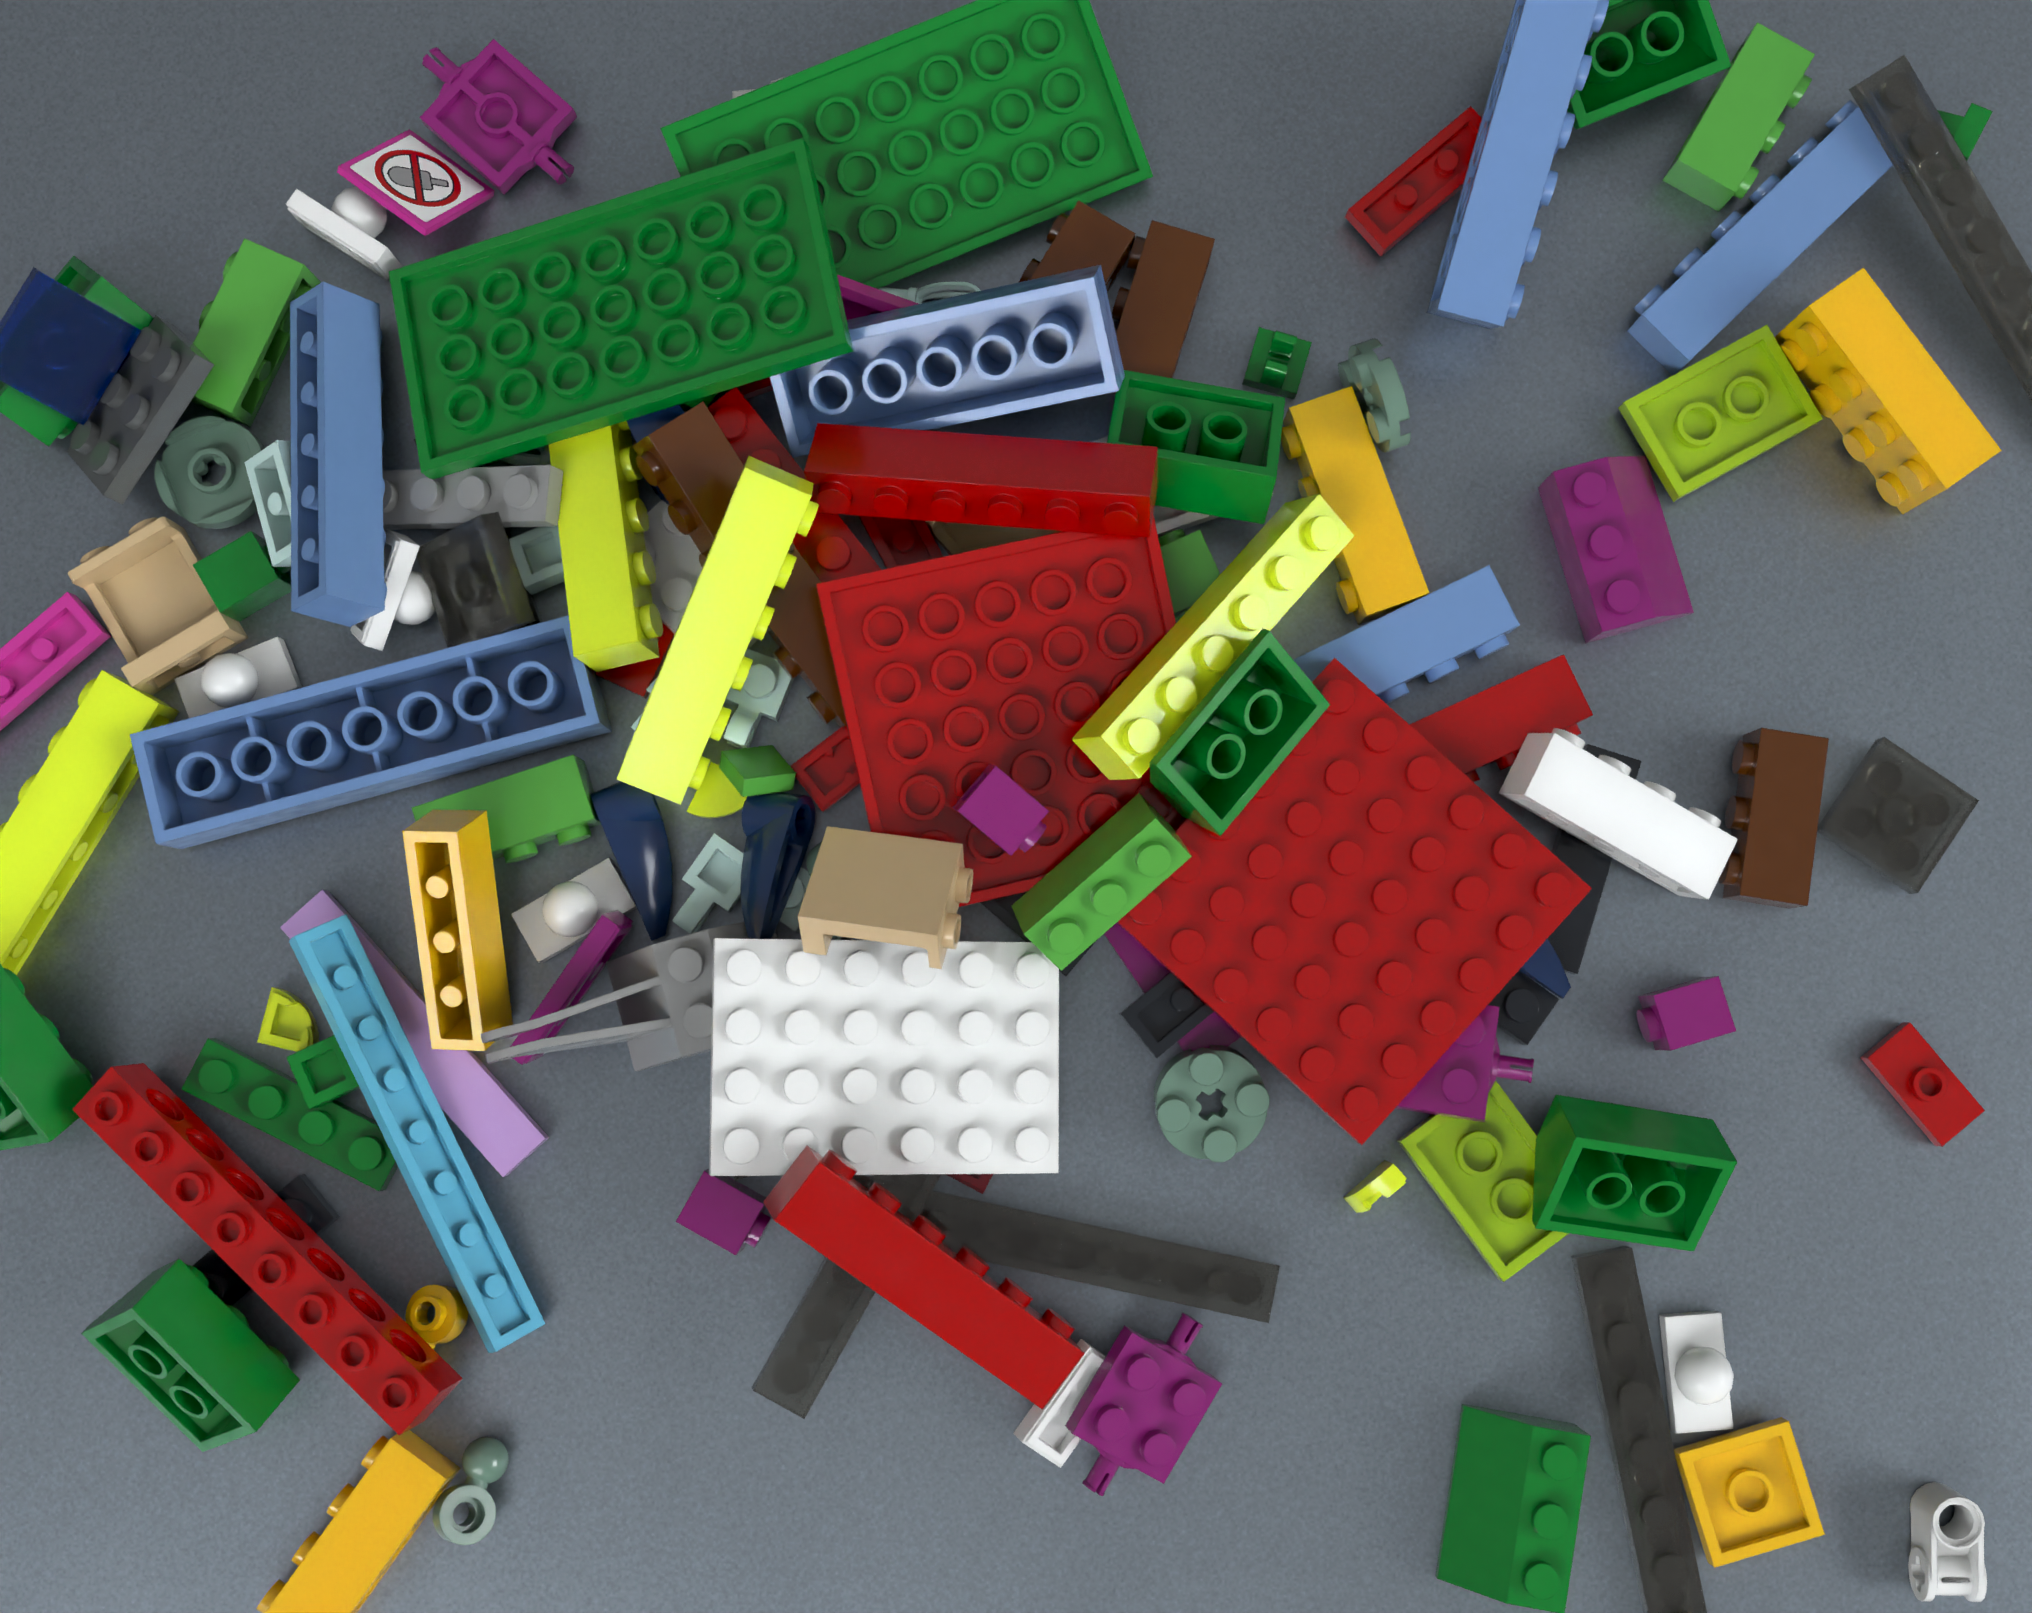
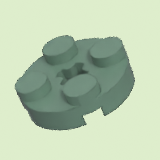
[1338,338,1411,453]
[154,416,265,529]
[1154,1045,1270,1162]

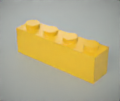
[1281,386,1429,625]
[402,810,513,1051]
[256,1430,461,1613]

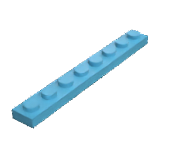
[289,914,545,1353]

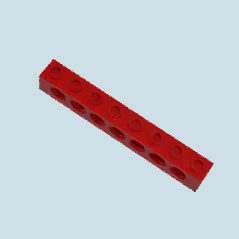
[72,1063,463,1436]

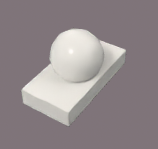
[286,187,402,280]
[350,530,438,651]
[174,636,302,718]
[511,858,637,963]
[1659,1310,1734,1434]

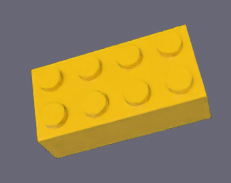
[1775,267,2002,515]

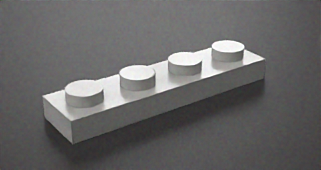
[383,465,563,530]

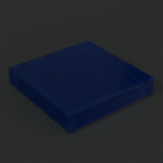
[0,267,141,426]

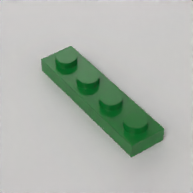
[181,1038,398,1192]

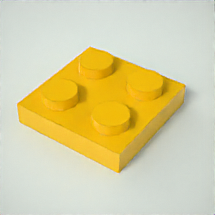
[1672,1417,1825,1568]

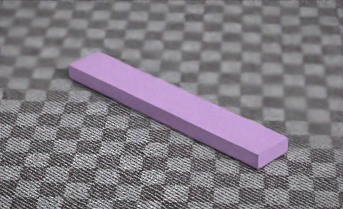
[280,889,549,1177]

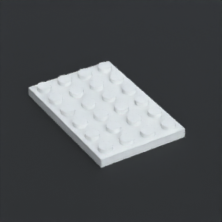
[709,938,1059,1176]

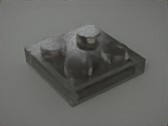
[417,512,535,648]
[1817,737,1979,894]

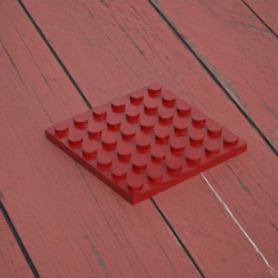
[816,515,1186,907]
[1117,658,1592,1145]

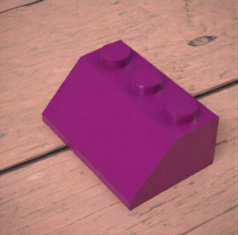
[1538,456,1694,644]

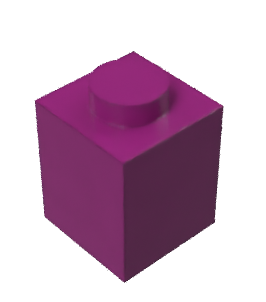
[953,764,1049,856]
[1637,976,1736,1051]
[676,1169,772,1255]

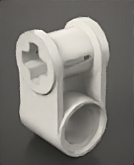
[1908,1482,1987,1602]

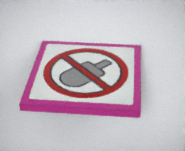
[337,129,495,236]

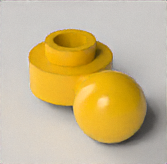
[405,1285,468,1349]

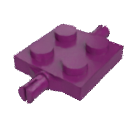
[420,39,577,195]
[1396,1005,1534,1122]
[1065,1312,1222,1496]

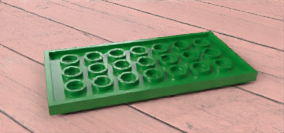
[660,0,1153,289]
[389,138,853,479]

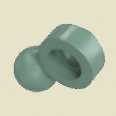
[432,1437,509,1545]

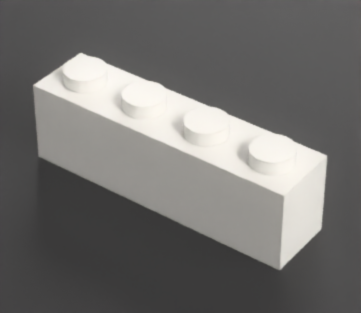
[1499,728,1738,900]

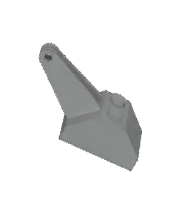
[480,922,779,1072]

